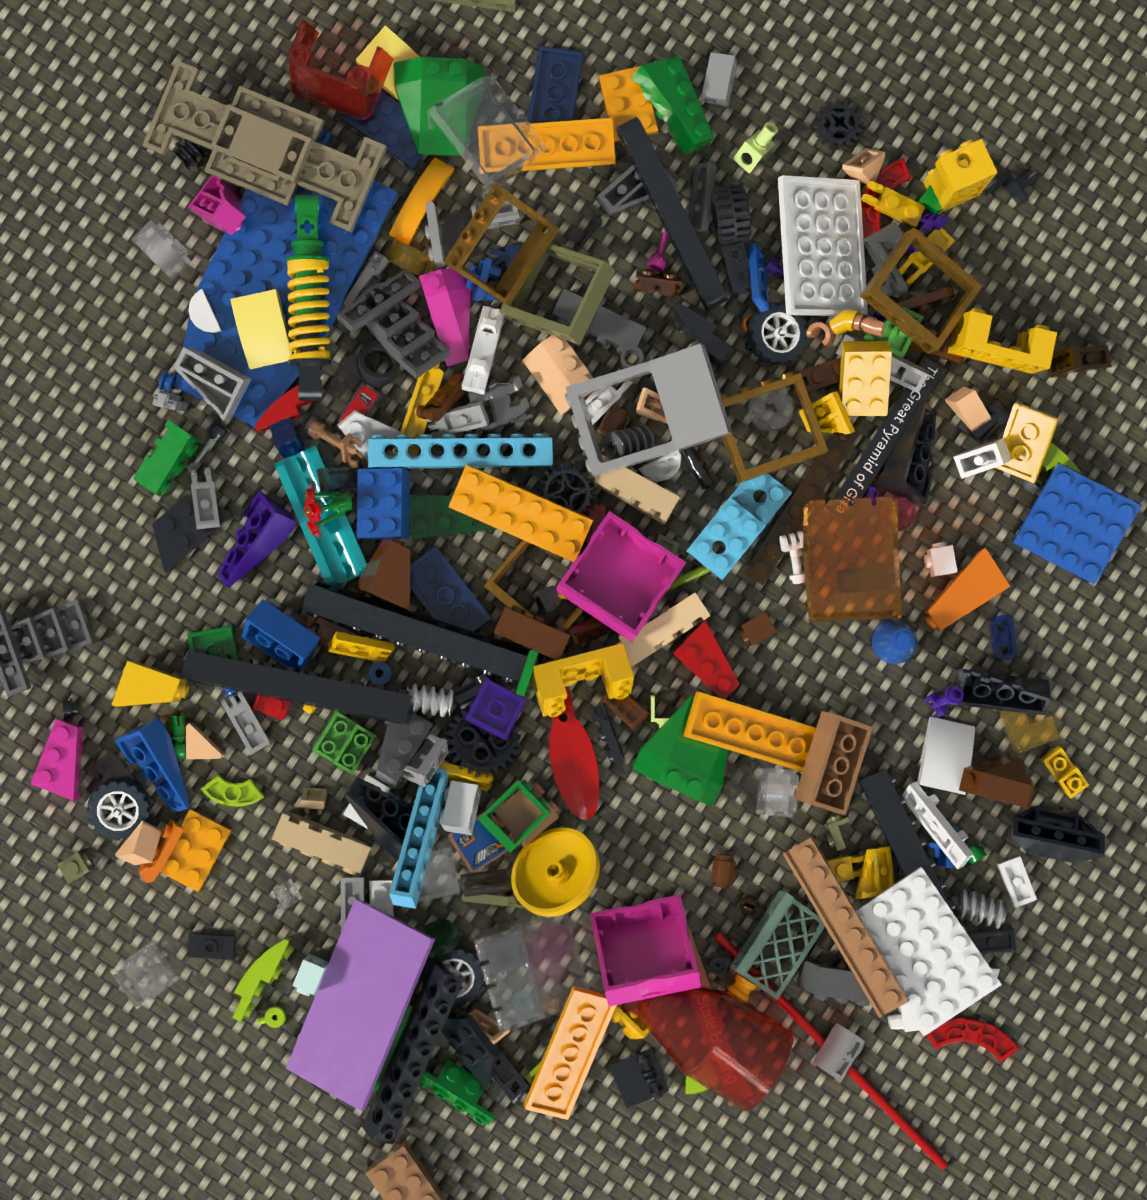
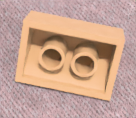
[522,335,594,416]

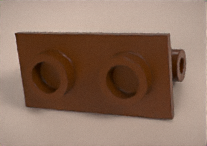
[634,269,681,297]

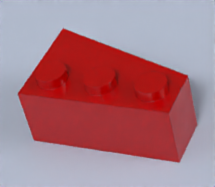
[672,620,739,700]

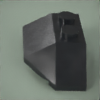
[1012,806,1105,863]

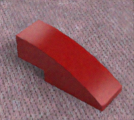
[255,385,315,433]

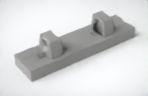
[836,332,929,393]

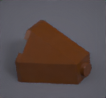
[354,537,410,609]
[959,755,1035,809]

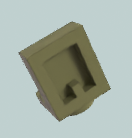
[57,849,94,884]

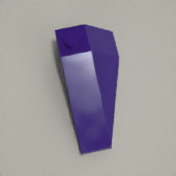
[218,491,297,588]

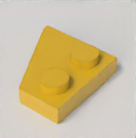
[799,391,855,434]
[855,846,895,899]

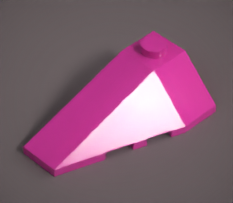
[419,268,471,367]

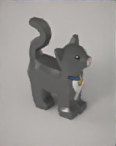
[464,375,533,435]

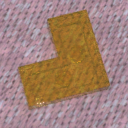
[999,710,1060,754]

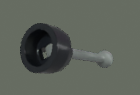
[188,422,229,472]

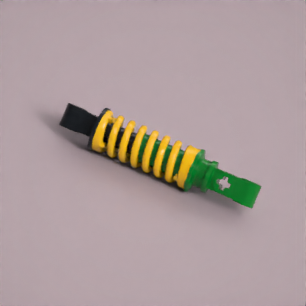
[286,195,332,401]

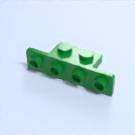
[419,1059,495,1125]

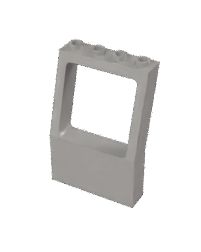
[565,343,732,476]

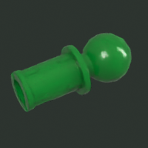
[171,715,186,759]

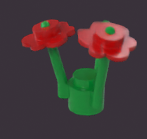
[304,483,352,538]

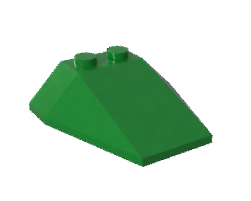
[393,57,484,156]
[632,694,728,806]

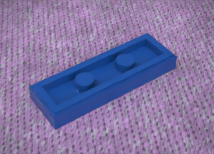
[748,243,769,312]

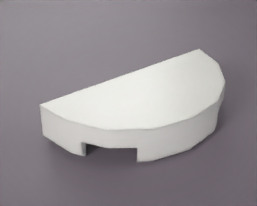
[189,289,222,333]
[638,451,681,482]

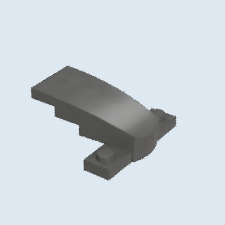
[337,269,450,379]
[0,599,96,697]

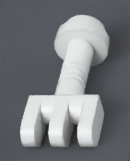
[780,531,808,584]

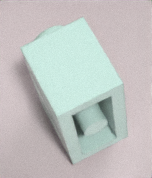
[292,954,329,996]

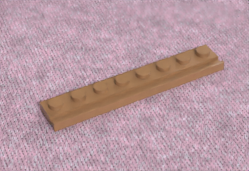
[783,836,910,1018]

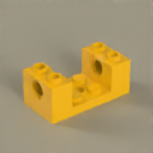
[923,139,998,214]
[947,309,1057,374]
[533,643,634,717]

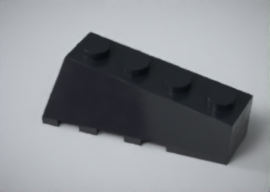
[953,669,1051,715]

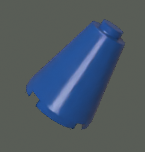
[872,619,918,664]

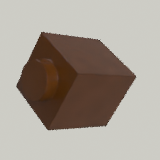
[739,612,777,646]

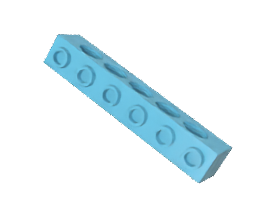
[389,769,450,909]

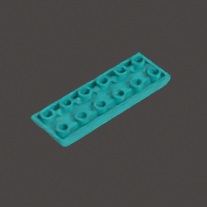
[274,445,368,586]

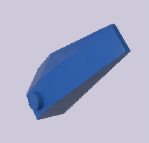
[115,717,190,813]

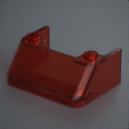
[288,20,394,120]

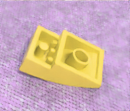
[356,26,420,102]
[231,289,293,370]

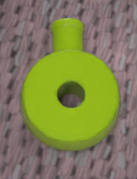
[257,1006,286,1028]

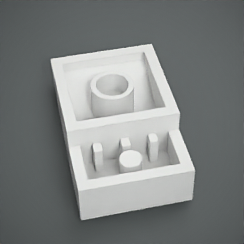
[917,717,975,795]

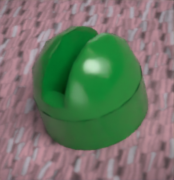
[969,845,987,865]

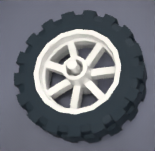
[746,302,808,365]
[87,777,151,841]
[422,943,484,1008]

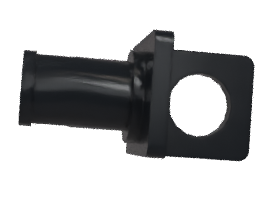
[984,169,1037,205]

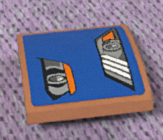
[447,812,508,874]

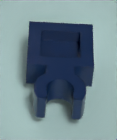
[489,244,523,269]

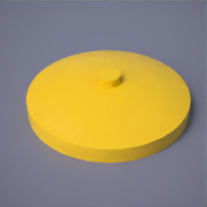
[511,827,600,917]

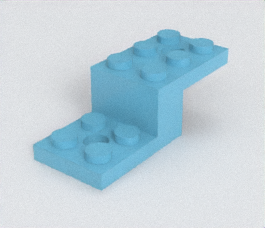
[686,464,792,580]

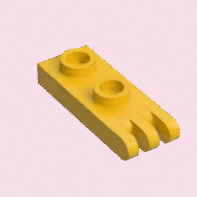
[328,632,395,663]

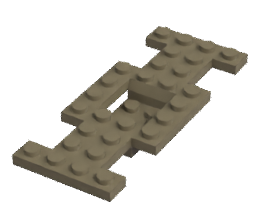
[142,60,387,233]

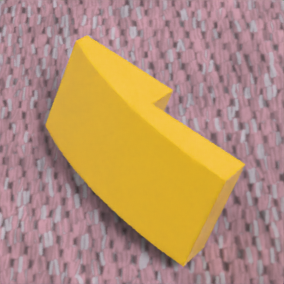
[1040,746,1089,799]

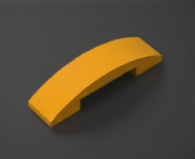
[389,157,455,246]

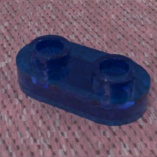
[989,615,1017,661]

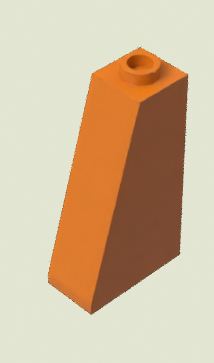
[925,548,1011,631]

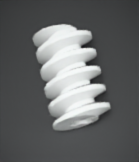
[407,684,454,717]

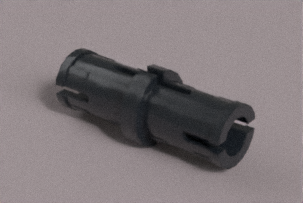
[680,446,715,490]

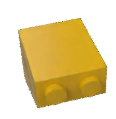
[112,661,190,706]

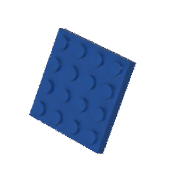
[1013,462,1142,584]

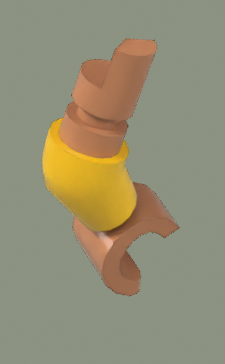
[807,309,885,347]

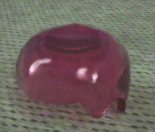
[880,495,917,531]

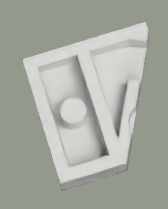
[337,411,400,461]

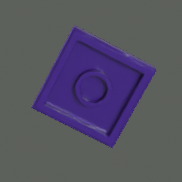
[464,678,527,740]

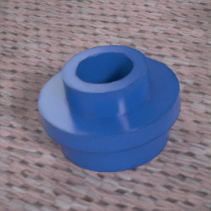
[369,662,392,685]

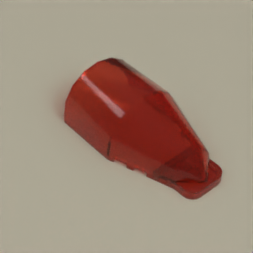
[623,985,793,1111]

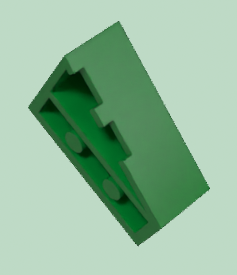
[133,420,199,496]

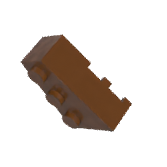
[494,605,571,660]

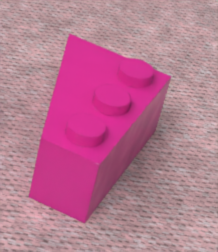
[188,175,246,235]
[31,719,84,801]

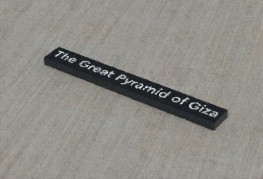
[827,357,945,521]

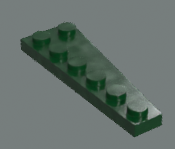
[409,494,497,540]

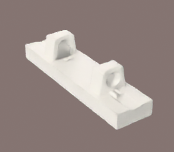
[462,306,504,395]
[902,782,973,869]

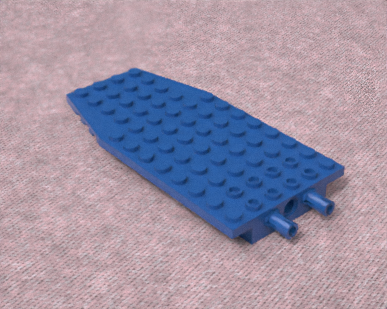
[174,129,398,427]

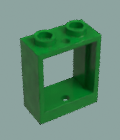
[478,779,551,853]

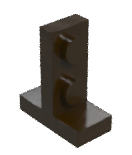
[1049,345,1112,378]

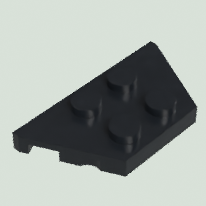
[152,494,234,573]
[442,1014,499,1091]

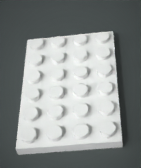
[778,175,868,316]
[856,867,1002,1036]

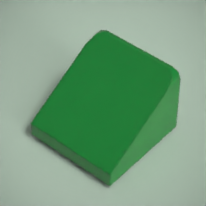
[918,185,942,214]

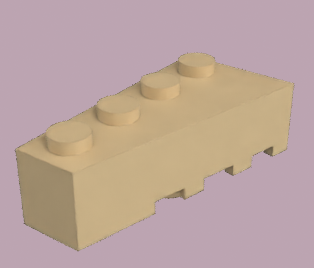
[586,454,680,525]
[617,592,710,667]
[272,811,373,875]

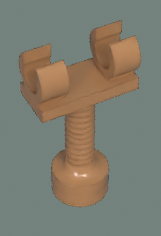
[307,420,363,468]

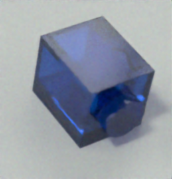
[269,417,305,458]

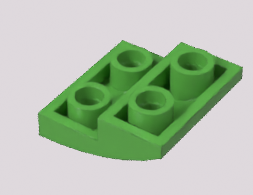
[312,711,376,775]

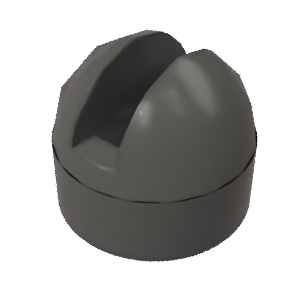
[1023,476,1043,493]

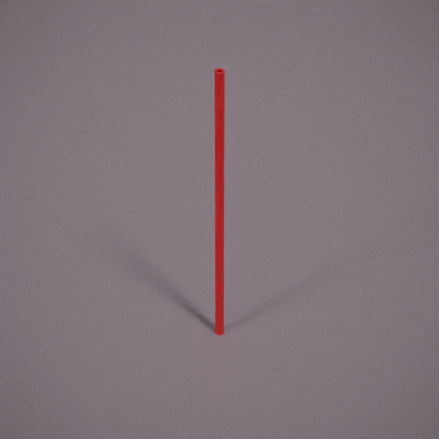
[714,931,949,1170]

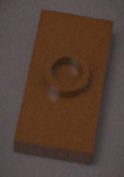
[569,618,614,646]
[600,693,650,731]

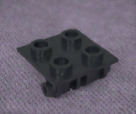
[609,1048,669,1109]

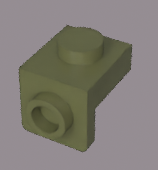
[825,814,851,851]

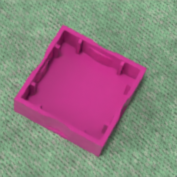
[556,511,686,643]
[590,894,701,1007]

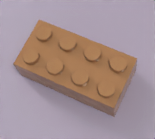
[794,711,873,816]
[365,1140,447,1200]

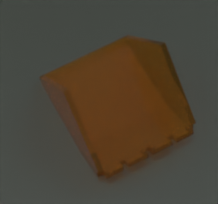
[803,496,902,622]

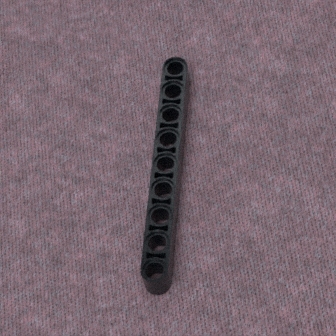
[616,116,728,311]

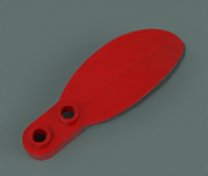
[549,686,599,820]

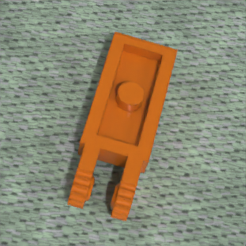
[138,819,184,883]

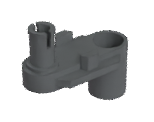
[863,222,908,298]

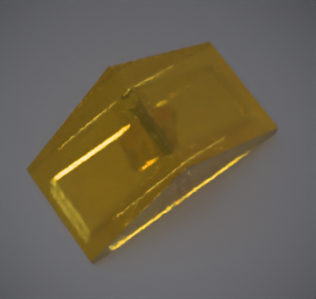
[386,239,434,276]

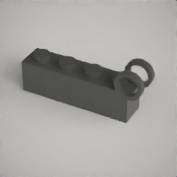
[552,289,646,369]

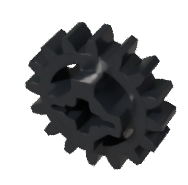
[813,99,864,150]

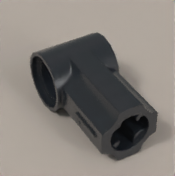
[967,398,1011,444]
[453,673,499,709]

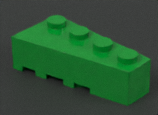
[631,55,715,154]

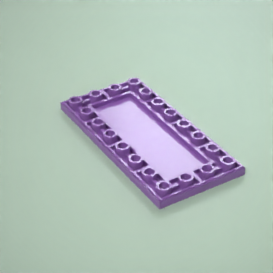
[286,899,435,1111]

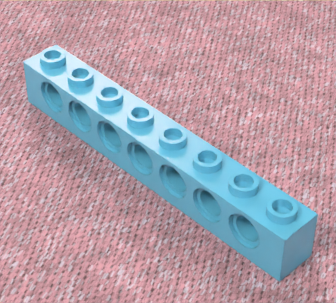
[368,434,553,469]

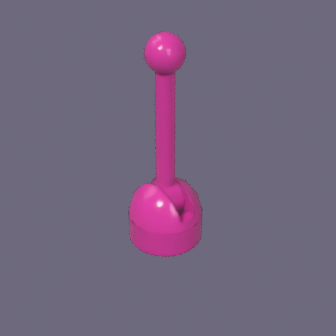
[647,230,668,272]

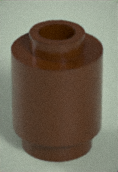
[598,405,628,438]
[711,854,736,888]

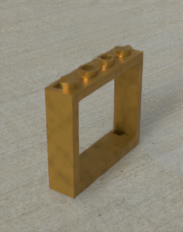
[443,183,560,306]
[860,228,982,354]
[721,372,828,483]
[484,540,584,629]

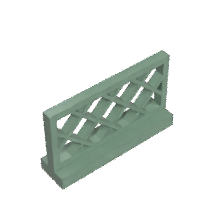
[730,890,825,1000]

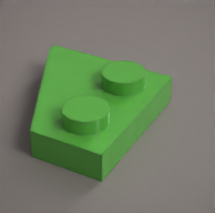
[863,306,924,358]

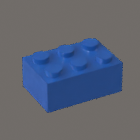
[357,468,410,540]
[242,599,320,673]

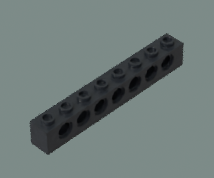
[362,961,465,1144]

